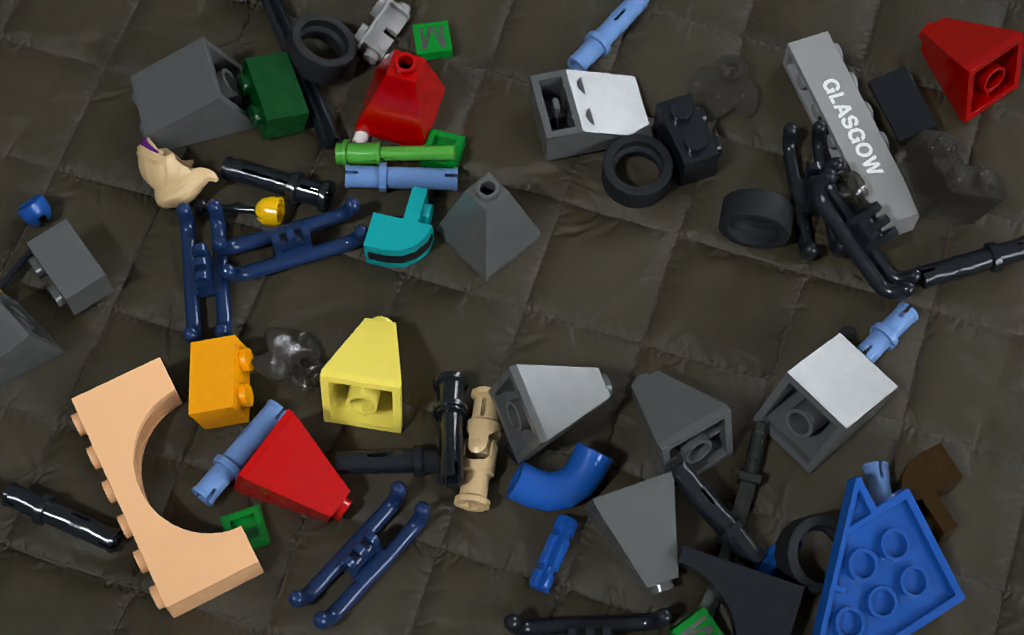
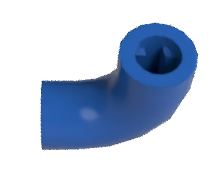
[506,442,613,512]

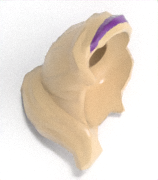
[136,137,218,209]

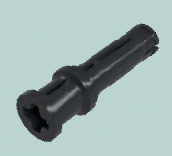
[220,156,335,213]
[433,371,468,488]

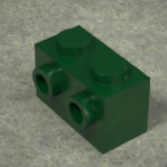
[237,52,309,140]

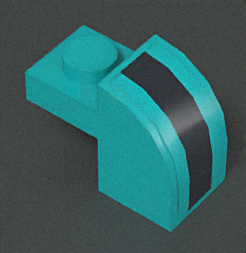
[363,186,434,268]

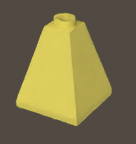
[320,316,403,434]

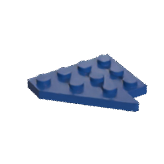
[812,476,966,635]

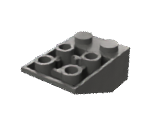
[529,69,653,161]

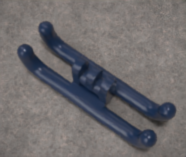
[212,197,368,282]
[176,199,233,345]
[288,481,431,630]

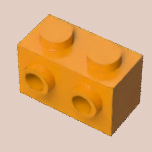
[188,335,254,430]

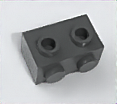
[26,219,114,316]

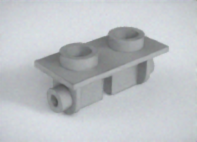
[354,0,411,64]

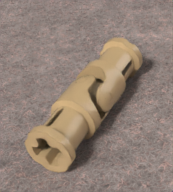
[454,386,502,512]

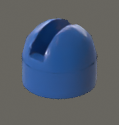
[17,194,51,227]

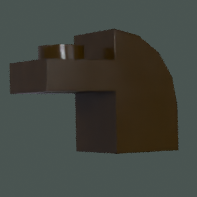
[894,443,963,544]

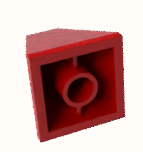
[919,17,1024,123]
[355,49,445,146]
[233,409,352,522]

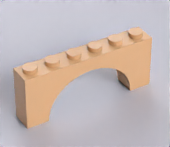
[71,357,264,618]

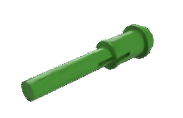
[335,139,456,168]

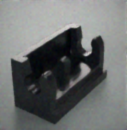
[868,66,937,152]

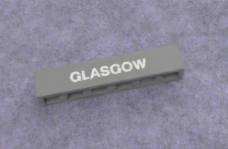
[782,31,921,235]

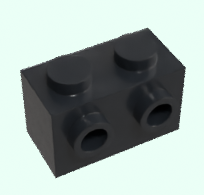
[653,93,722,186]

